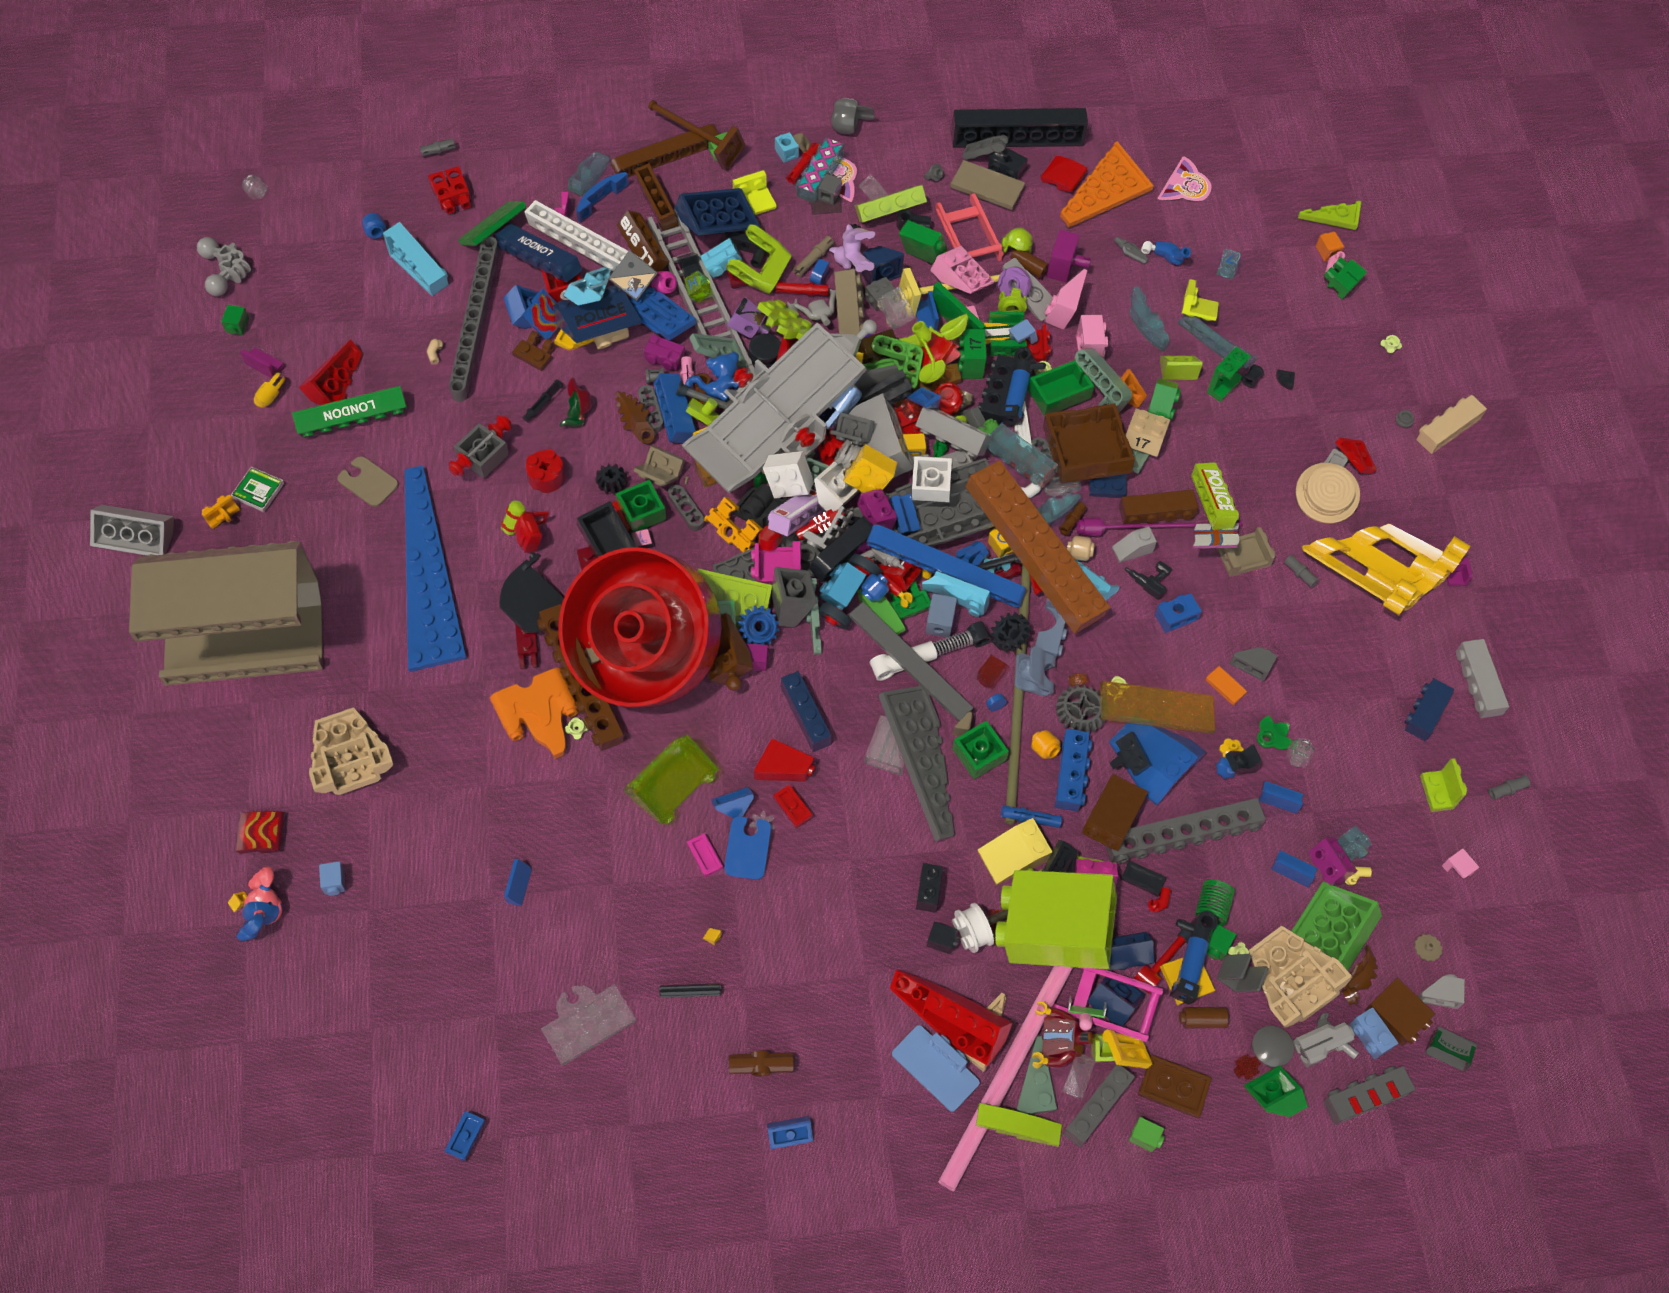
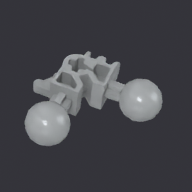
[197,237,251,296]

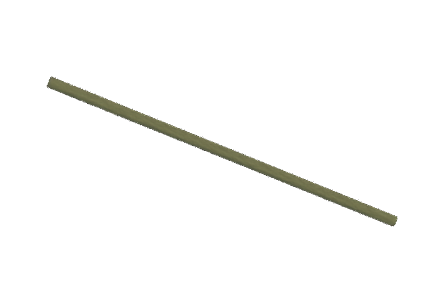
[1005,564,1031,824]

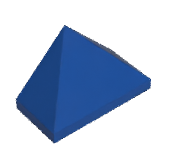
[908,387,940,408]
[711,787,754,818]

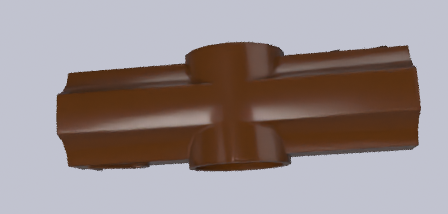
[729,1051,793,1077]

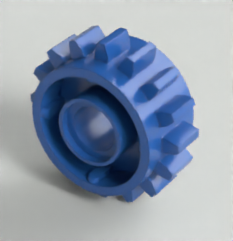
[737,606,779,645]

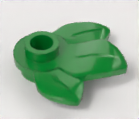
[1257,716,1294,750]

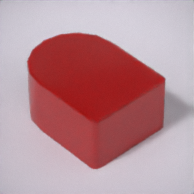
[758,526,783,551]

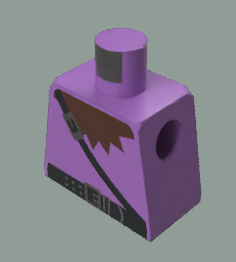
[727,297,771,338]

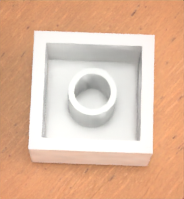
[763,451,814,498]
[912,457,952,502]

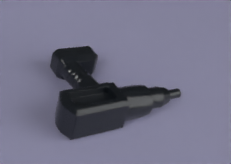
[1124,561,1172,600]

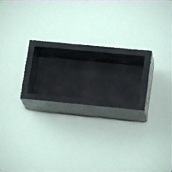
[576,501,636,558]

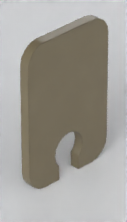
[338,457,398,507]

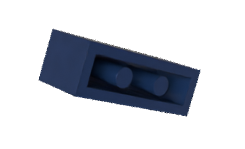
[1405,678,1455,741]
[1104,931,1154,971]

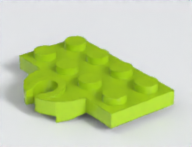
[757,300,813,340]
[697,569,772,629]

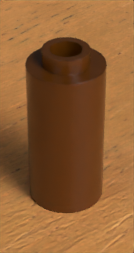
[1010,249,1049,279]
[1179,1007,1228,1029]

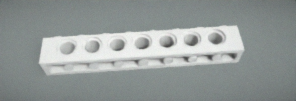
[525,200,644,271]

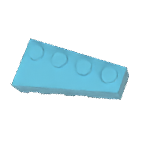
[383,222,449,296]

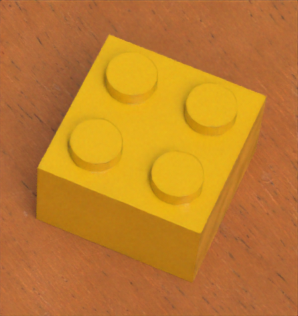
[843,444,897,493]

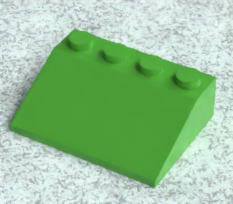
[1291,882,1382,971]

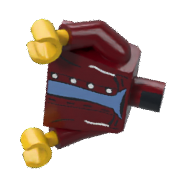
[1032,1001,1093,1068]

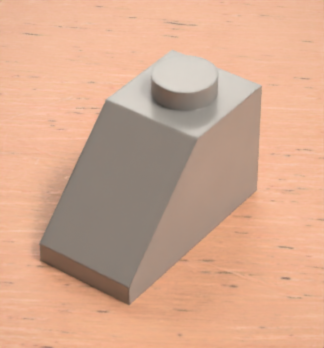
[1112,527,1157,563]
[1418,974,1465,1009]

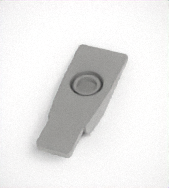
[1002,258,1052,321]

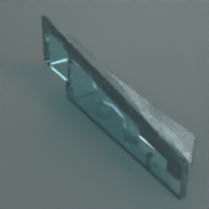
[1177,315,1258,369]

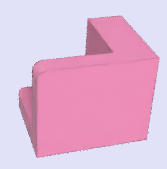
[1442,849,1479,879]

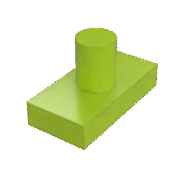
[686,398,719,426]

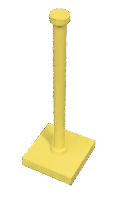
[898,268,1001,318]

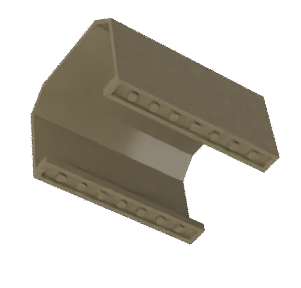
[129,541,323,686]

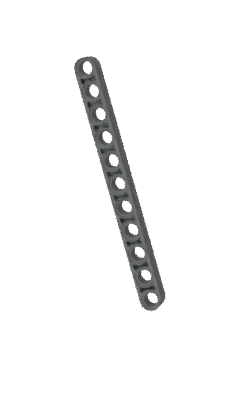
[449,236,499,402]

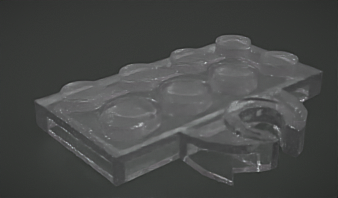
[541,984,636,1066]

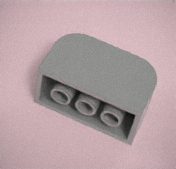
[849,393,914,478]

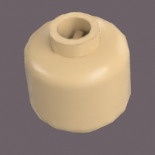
[1067,536,1095,561]

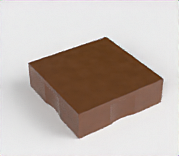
[1043,404,1135,483]

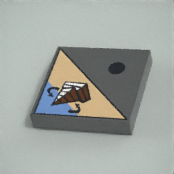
[608,250,658,301]

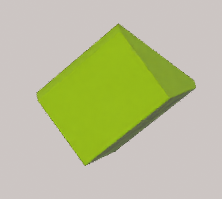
[1160,356,1202,380]

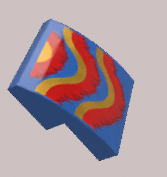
[521,289,558,340]

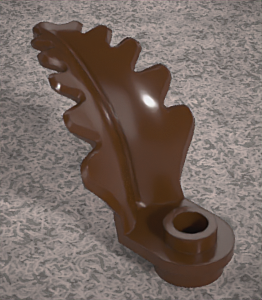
[615,391,656,444]
[1342,945,1378,1006]

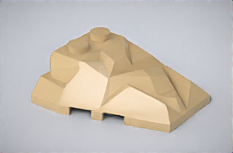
[309,707,393,795]
[1249,926,1352,1028]

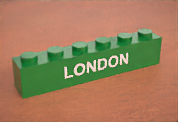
[292,386,407,438]

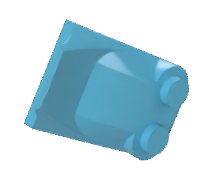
[922,571,990,617]

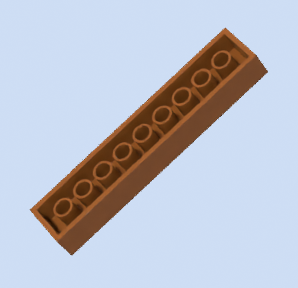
[965,460,1111,634]

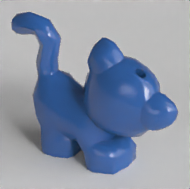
[685,352,739,402]

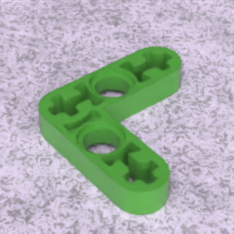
[872,335,923,390]

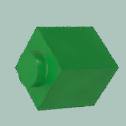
[221,305,249,335]
[1207,924,1236,961]

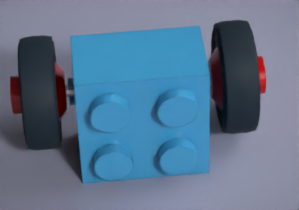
[819,554,882,629]

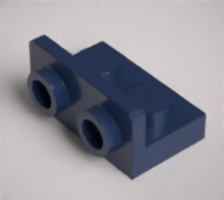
[1089,474,1128,498]

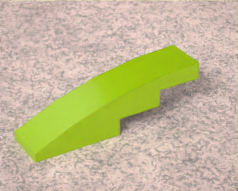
[975,1103,1062,1147]

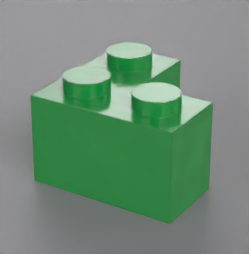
[1148,378,1181,419]

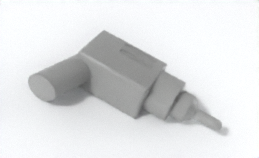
[861,548,904,569]

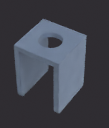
[925,594,957,638]

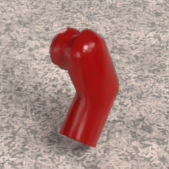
[1148,887,1171,913]

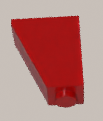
[754,738,816,782]

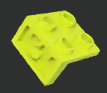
[732,170,776,215]
[1182,279,1219,321]

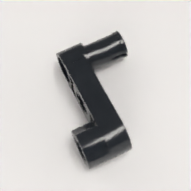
[721,231,767,268]

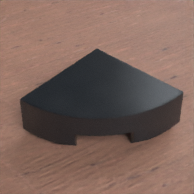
[1276,369,1295,390]

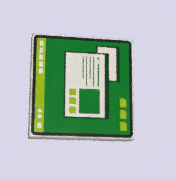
[231,467,284,512]

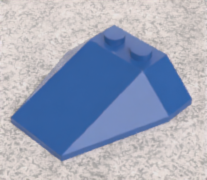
[1109,716,1207,806]

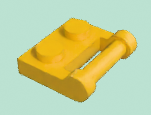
[1103,1030,1152,1069]

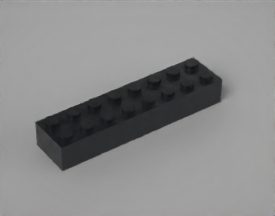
[951,108,1088,148]

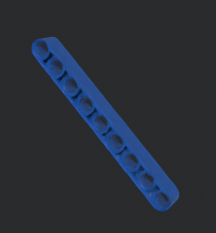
[866,525,1026,607]

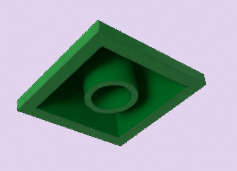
[1244,1065,1308,1117]

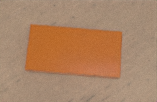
[1205,666,1247,706]

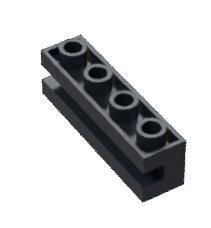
[855,369,914,407]

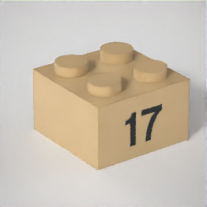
[1126,409,1170,456]

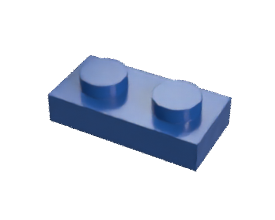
[444,1111,485,1162]

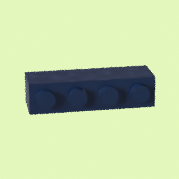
[781,671,831,752]

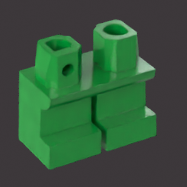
[1323,257,1367,299]

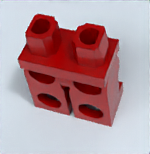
[428,166,471,214]

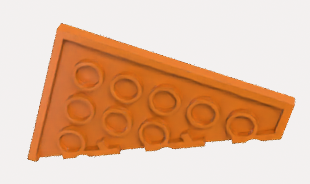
[1060,141,1154,228]

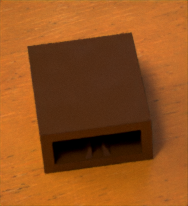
[1365,977,1435,1047]

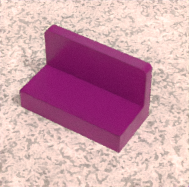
[240,347,285,378]

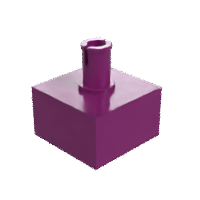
[1047,230,1091,282]

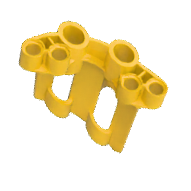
[1302,524,1471,615]

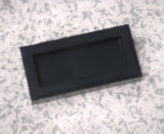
[1121,860,1166,897]

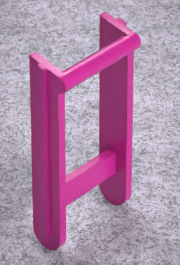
[1053,967,1163,1042]

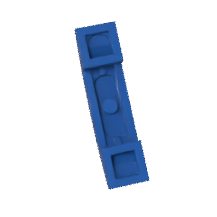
[576,172,629,223]

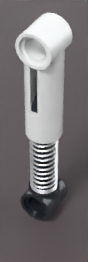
[869,621,991,681]

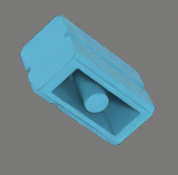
[700,238,743,278]

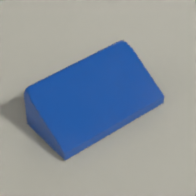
[504,858,532,906]
[766,1116,813,1149]

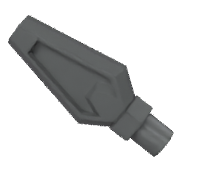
[1114,236,1149,264]

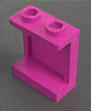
[751,541,801,584]

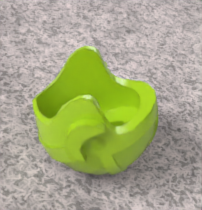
[1001,228,1032,253]

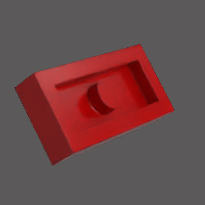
[773,784,813,828]

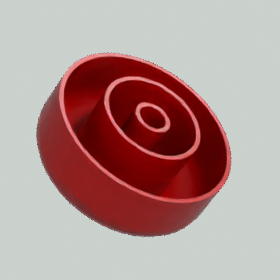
[559,547,722,707]

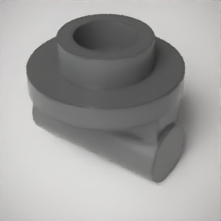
[924,164,943,181]

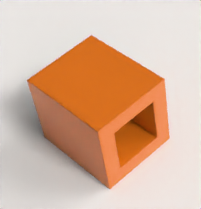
[1315,231,1344,262]

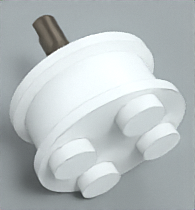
[952,903,1008,953]

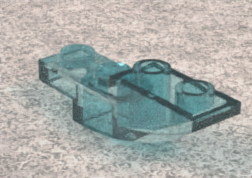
[1129,286,1169,351]
[1036,492,1081,524]

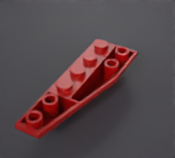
[890,969,1012,1066]

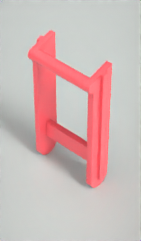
[935,193,1004,261]

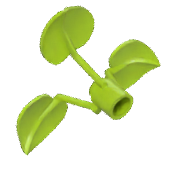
[899,313,968,384]

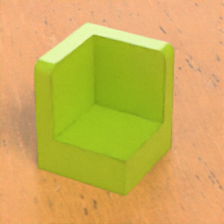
[1091,1034,1115,1061]

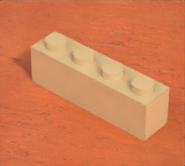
[1416,395,1487,454]

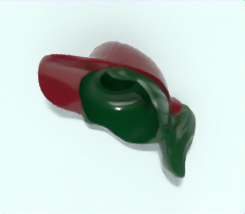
[560,377,593,427]

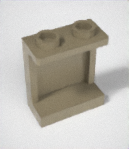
[1217,527,1275,577]

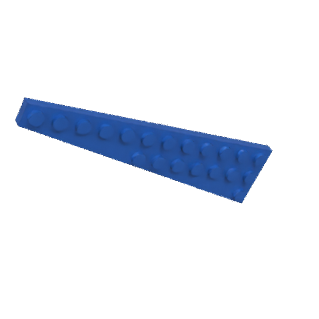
[405,465,467,673]

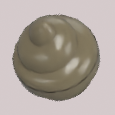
[960,390,974,409]

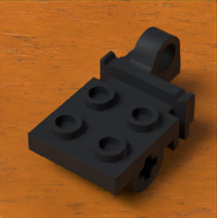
[732,484,794,536]

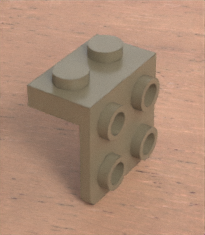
[634,445,685,486]

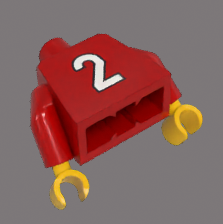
[877,559,932,608]

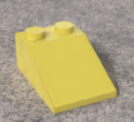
[978,818,1052,885]

